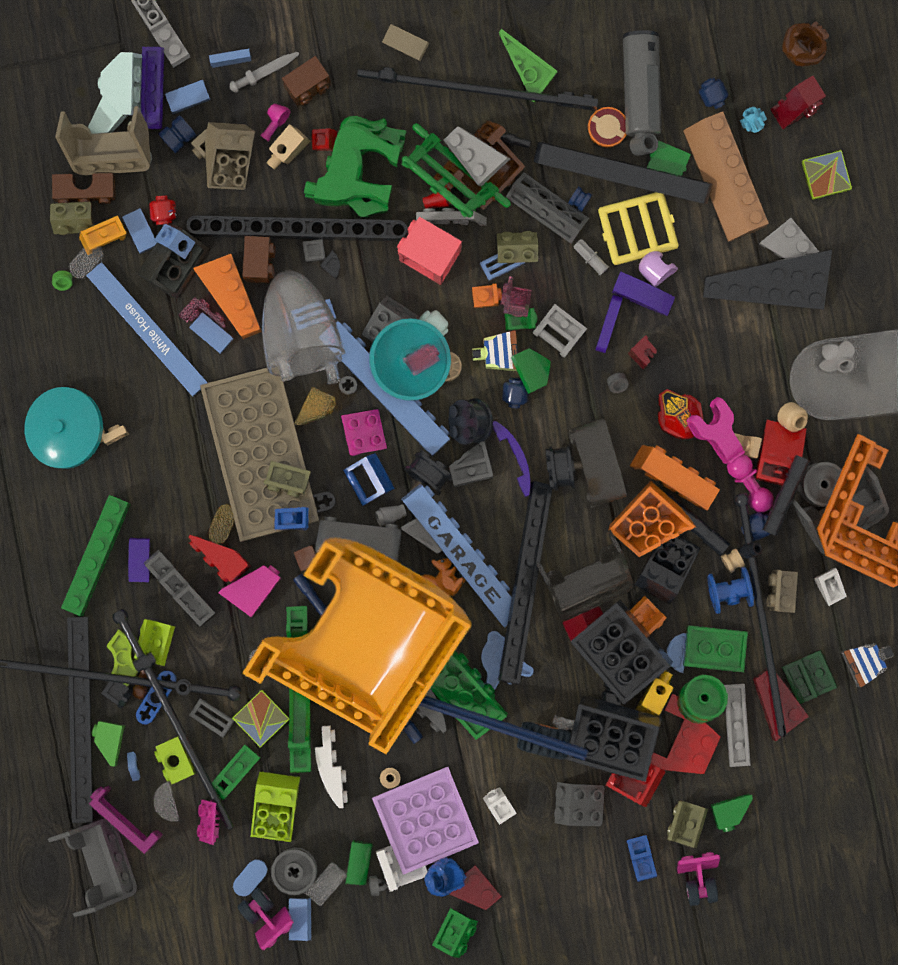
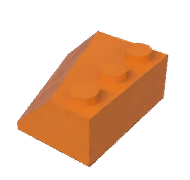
[609,481,696,557]

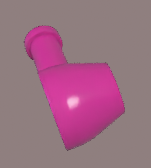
[261,104,290,141]

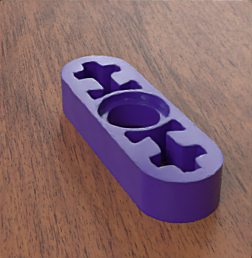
[596,295,623,353]

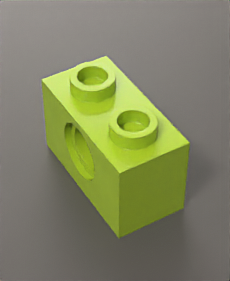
[154,737,196,784]

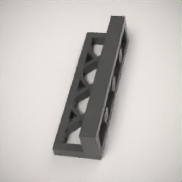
[506,172,589,243]

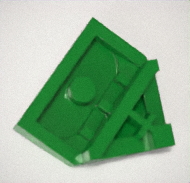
[511,349,551,394]

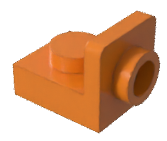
[472,283,502,308]

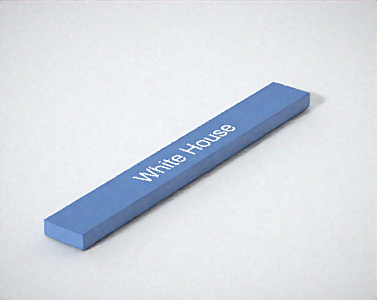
[86,262,207,397]

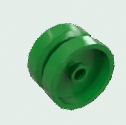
[677,675,728,724]

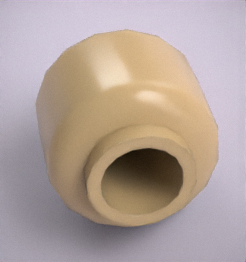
[778,402,808,432]

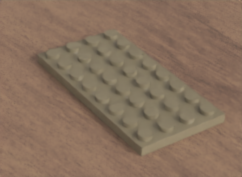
[200,365,319,542]

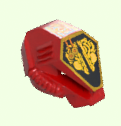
[658,389,703,439]

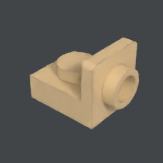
[100,424,129,446]
[734,433,762,458]

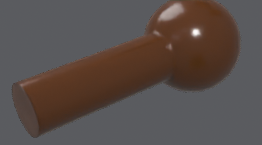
[133,670,148,699]

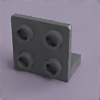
[362,295,420,342]

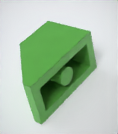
[92,721,125,766]

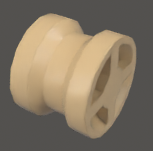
[721,548,745,574]

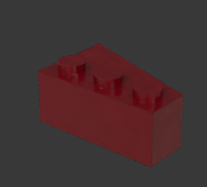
[770,76,826,129]
[753,668,809,741]

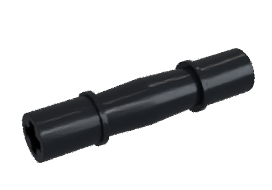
[762,455,811,536]
[666,491,730,556]

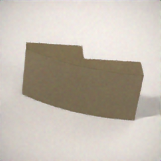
[382,24,429,61]

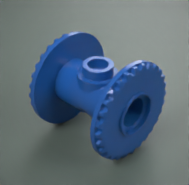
[708,567,754,614]

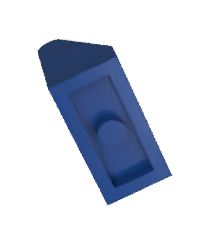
[343,453,395,506]

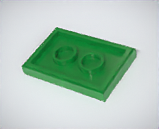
[683,625,748,672]

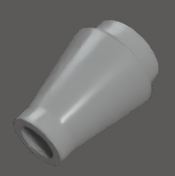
[375,504,407,527]

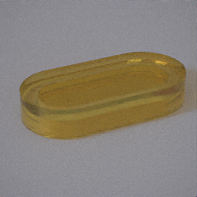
[208,505,235,544]

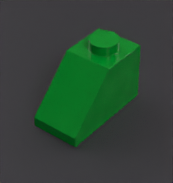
[710,793,753,832]

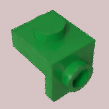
[504,308,537,330]

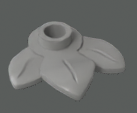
[819,340,855,373]

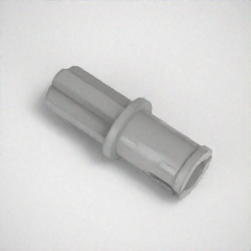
[574,239,609,275]

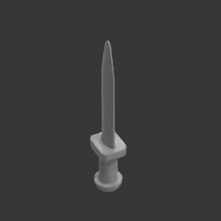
[230,52,299,92]

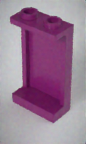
[89,786,163,854]

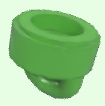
[52,271,73,291]

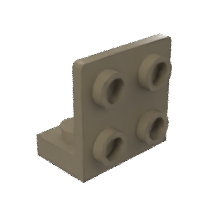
[767,570,798,613]

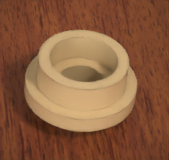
[380,768,400,788]

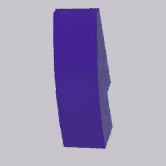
[612,272,675,316]

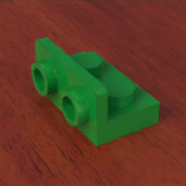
[432,908,478,958]

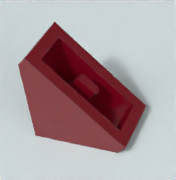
[562,606,603,641]

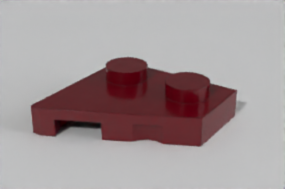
[450,865,502,910]

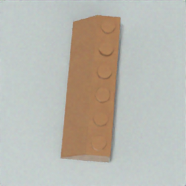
[683,112,769,242]

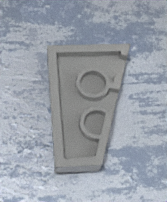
[444,127,510,186]
[416,208,487,226]
[759,218,819,259]

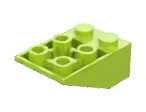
[251,772,300,842]

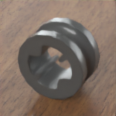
[339,376,357,395]

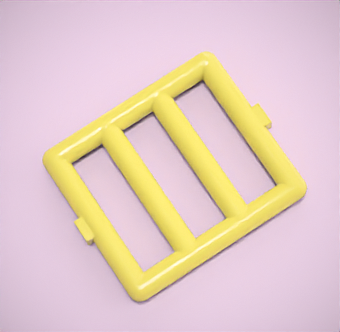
[598,192,679,265]

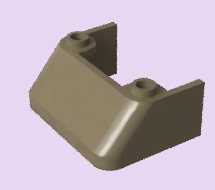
[55,106,151,175]

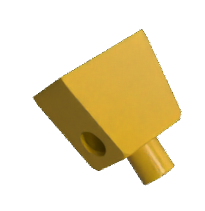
[635,671,674,716]

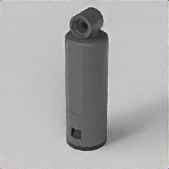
[623,30,662,156]

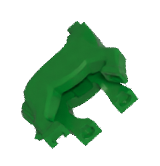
[304,116,406,219]

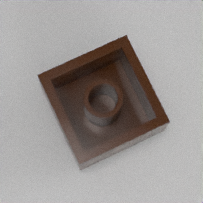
[282,56,331,107]
[243,236,276,283]

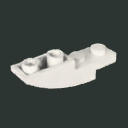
[315,725,348,808]

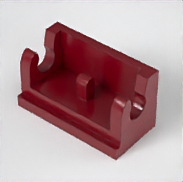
[628,335,656,369]

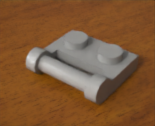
[533,304,587,358]

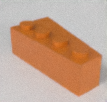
[630,445,720,511]

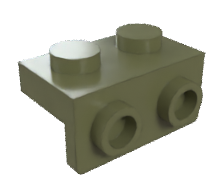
[50,202,94,235]
[497,231,538,263]
[264,461,311,498]
[667,801,708,848]

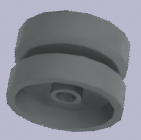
[798,462,842,507]
[271,847,318,895]

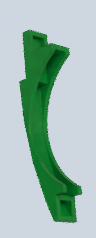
[286,606,311,773]

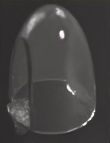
[262,270,345,384]

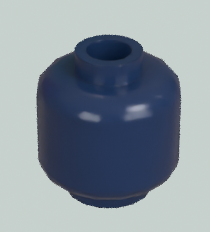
[699,77,729,109]
[502,378,529,408]
[741,512,770,541]

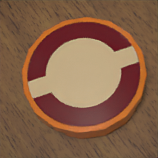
[588,107,626,148]

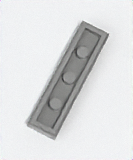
[724,684,751,767]

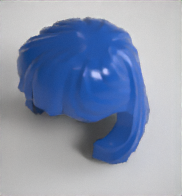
[425,858,467,897]

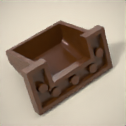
[433,120,525,210]

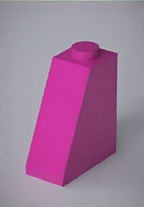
[219,565,281,617]

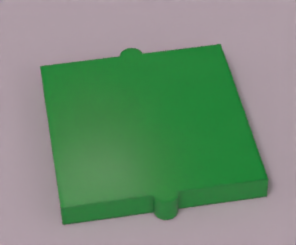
[647,141,691,176]

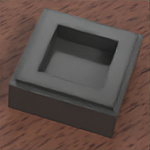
[303,239,326,263]

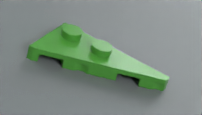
[499,29,558,103]

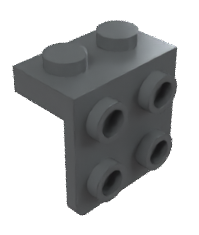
[554,782,605,826]

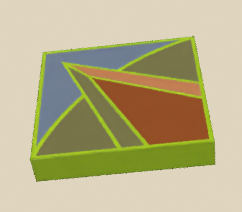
[802,150,852,200]
[232,690,289,748]

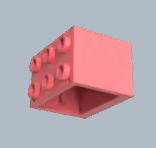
[397,216,462,285]

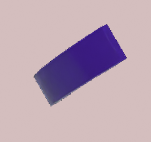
[493,421,530,497]

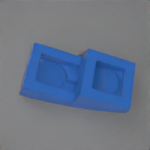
[627,835,657,882]

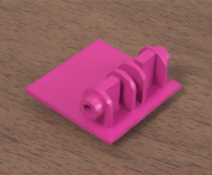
[341,409,387,456]
[197,799,220,845]

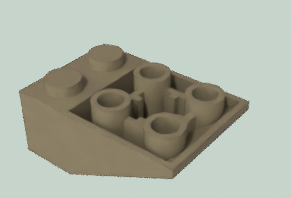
[205,122,255,190]

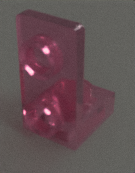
[179,297,226,329]

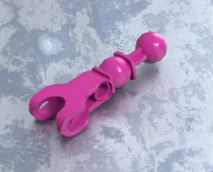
[687,397,774,513]

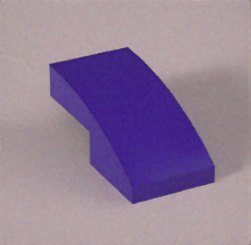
[128,538,150,582]

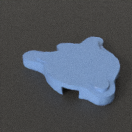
[481,631,534,690]

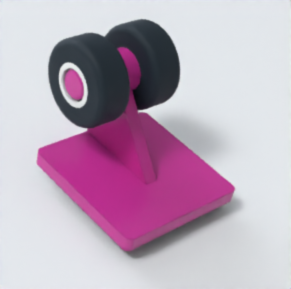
[677,853,720,906]
[237,888,294,950]

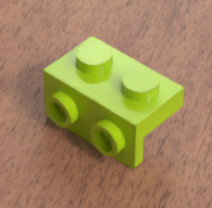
[134,619,175,666]

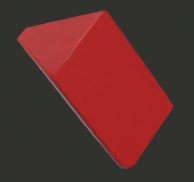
[312,128,337,151]

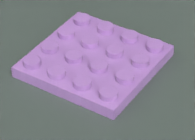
[372,767,479,875]

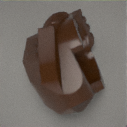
[782,22,829,66]

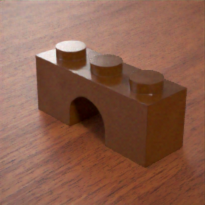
[52,173,116,204]

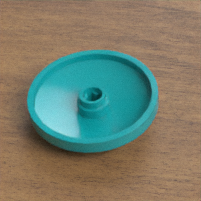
[369,319,451,401]
[25,387,103,469]

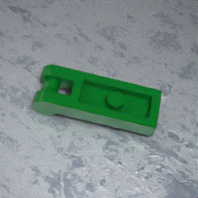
[212,744,261,801]

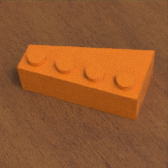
[193,254,262,339]

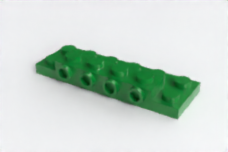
[430,650,508,740]

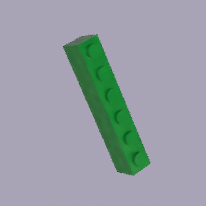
[61,495,131,616]

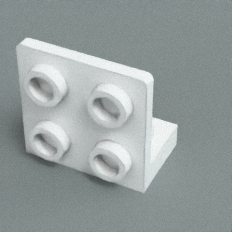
[376,846,427,892]

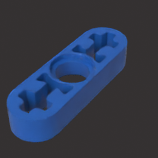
[136,671,177,724]

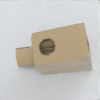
[266,124,310,170]

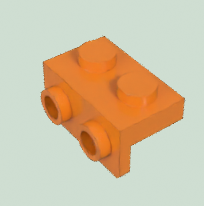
[630,596,667,634]

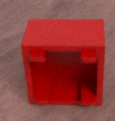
[606,763,666,807]

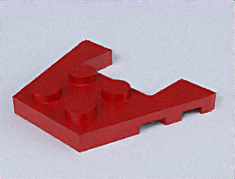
[651,694,720,774]

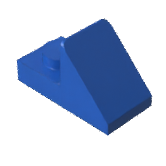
[275,507,309,530]

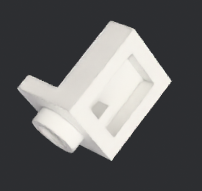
[483,787,517,825]

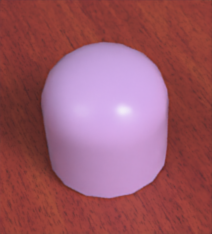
[639,251,678,287]

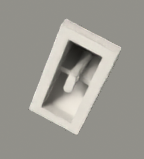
[814,568,847,606]

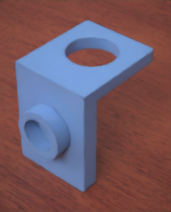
[154,224,195,259]

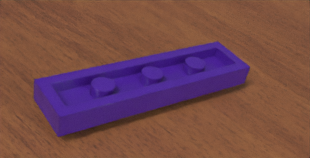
[141,47,164,129]

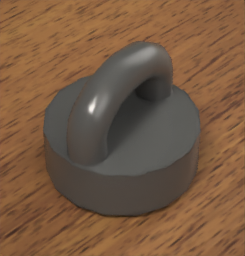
[607,373,629,393]
[369,875,388,896]

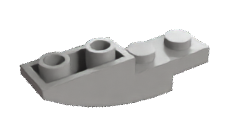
[131,0,190,68]

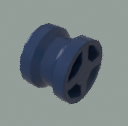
[568,186,592,212]

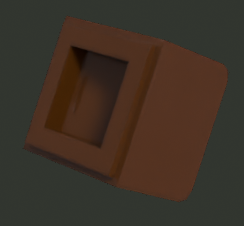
[294,545,316,571]

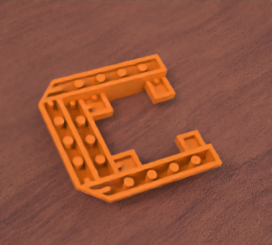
[817,434,898,588]

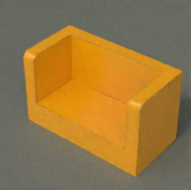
[79,216,127,255]

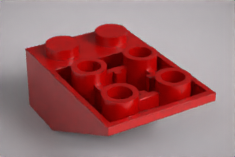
[754,420,806,485]
[189,535,251,583]

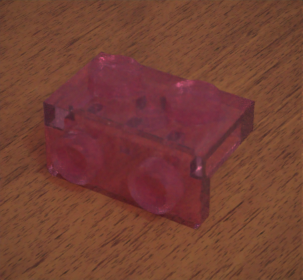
[501,276,531,317]

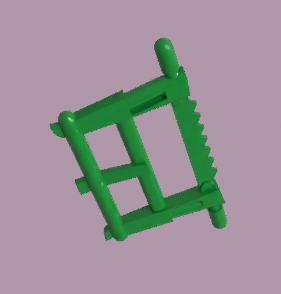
[401,123,511,218]

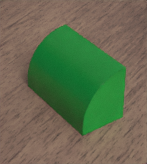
[346,840,373,885]

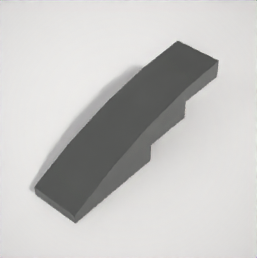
[144,550,215,626]

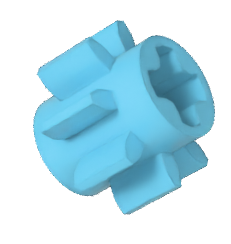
[740,107,767,133]

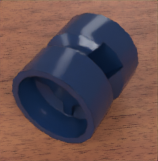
[158,115,197,154]

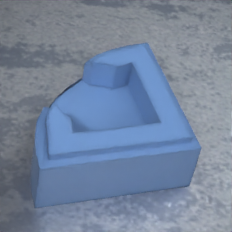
[127,752,140,781]

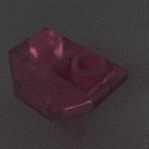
[403,343,440,375]

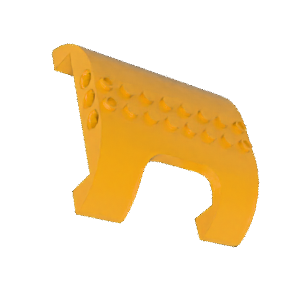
[243,538,471,754]

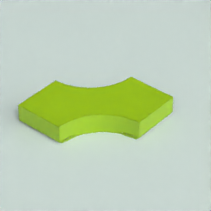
[107,630,138,687]

